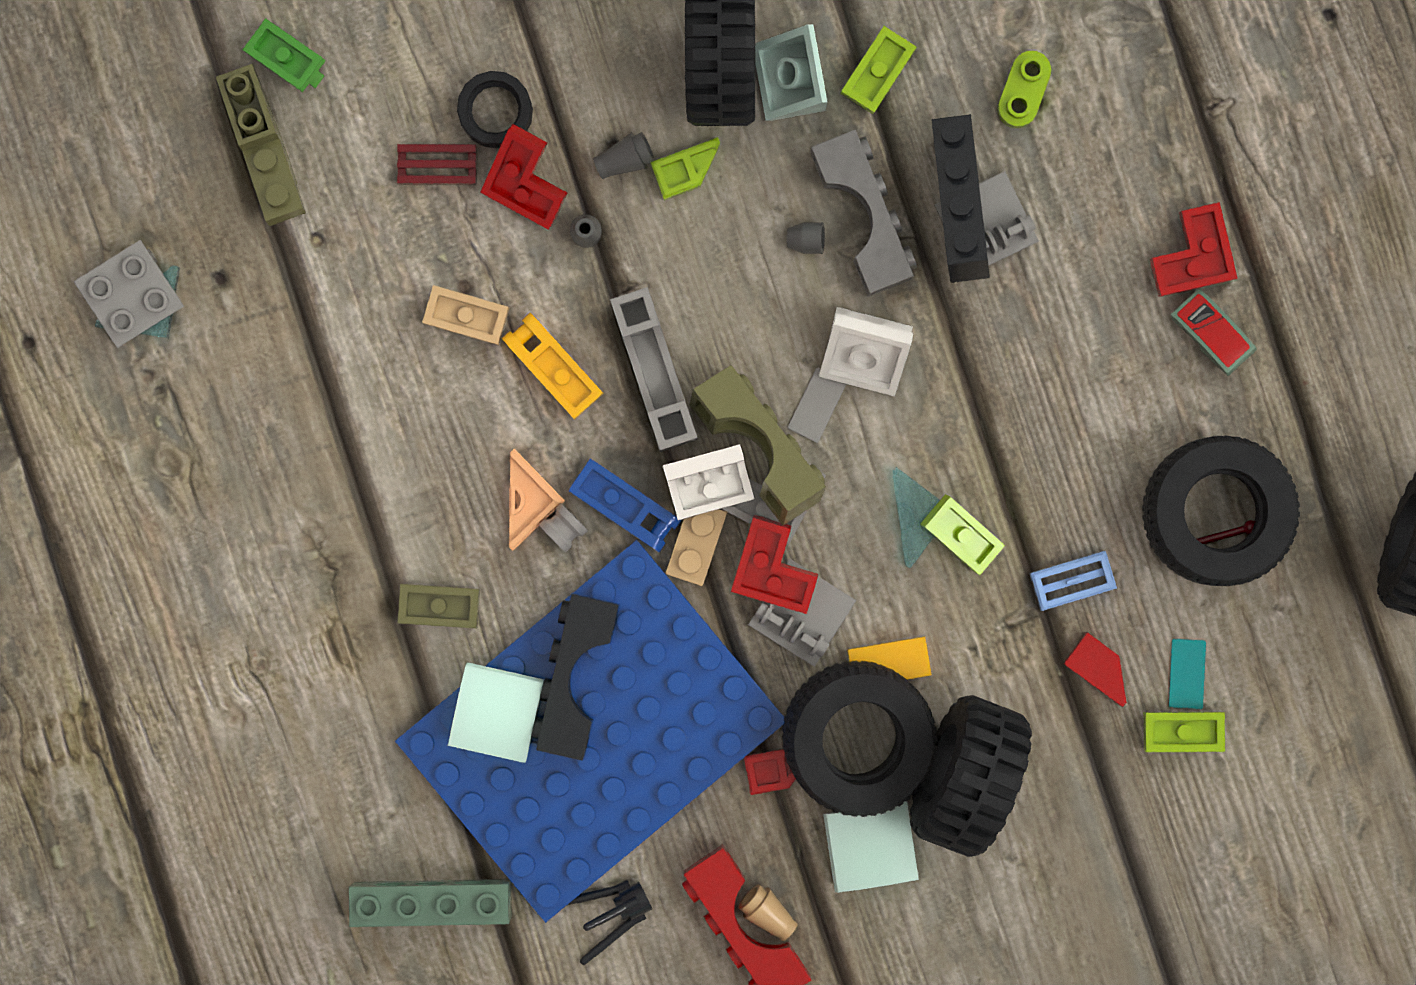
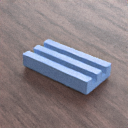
[1029,551,1117,611]

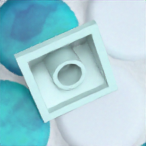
[755,24,827,121]

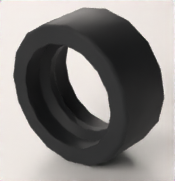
[457,71,533,149]

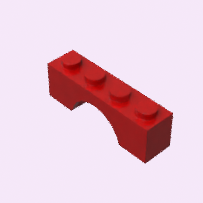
[682,844,812,985]

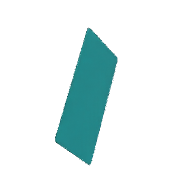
[1169,639,1206,709]

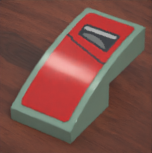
[1171,288,1257,376]

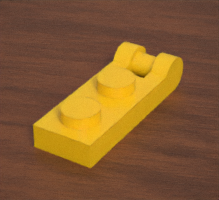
[501,312,604,420]

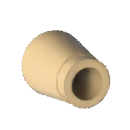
[738,884,797,941]

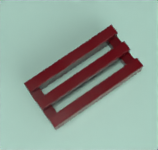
[397,144,477,185]

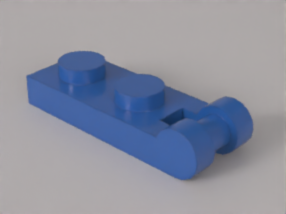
[568,458,681,552]

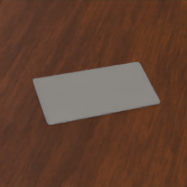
[788,368,846,443]

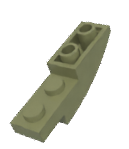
[216,64,306,226]

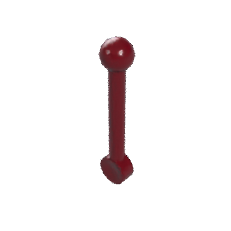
[1196,520,1255,544]

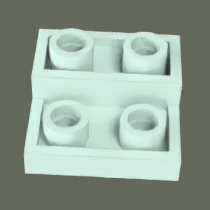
[448,662,544,763]
[823,801,919,893]

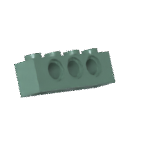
[349,879,512,927]

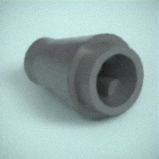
[593,132,655,179]

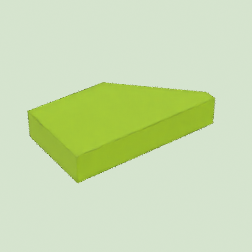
[650,137,720,201]

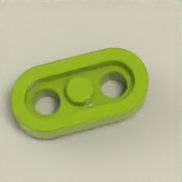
[997,51,1051,129]

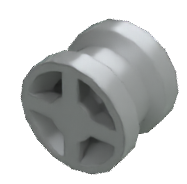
[539,503,588,552]

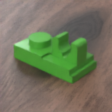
[243,18,326,92]

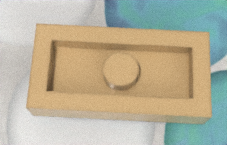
[422,285,510,346]
[665,509,727,586]

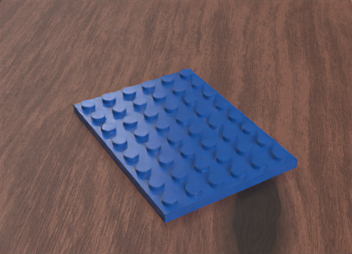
[395,540,784,923]

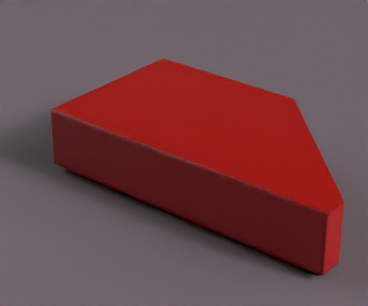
[1063,632,1127,707]
[744,749,796,795]

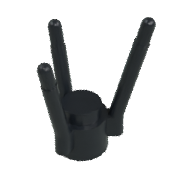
[568,880,653,965]

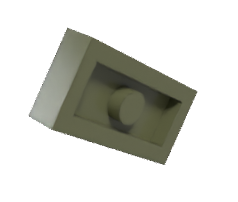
[398,584,480,628]

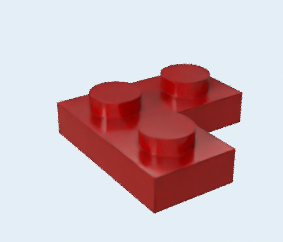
[480,124,568,230]
[1150,202,1238,297]
[731,515,818,614]

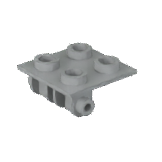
[934,171,1039,265]
[73,240,184,348]
[748,559,856,667]

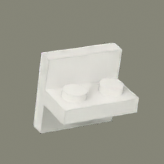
[819,307,913,396]
[663,444,754,520]

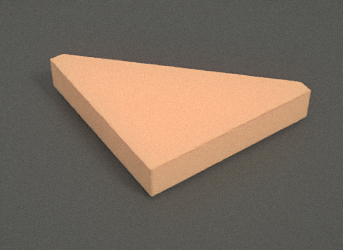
[509,449,565,551]

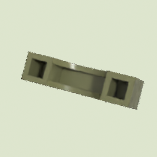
[689,365,826,526]

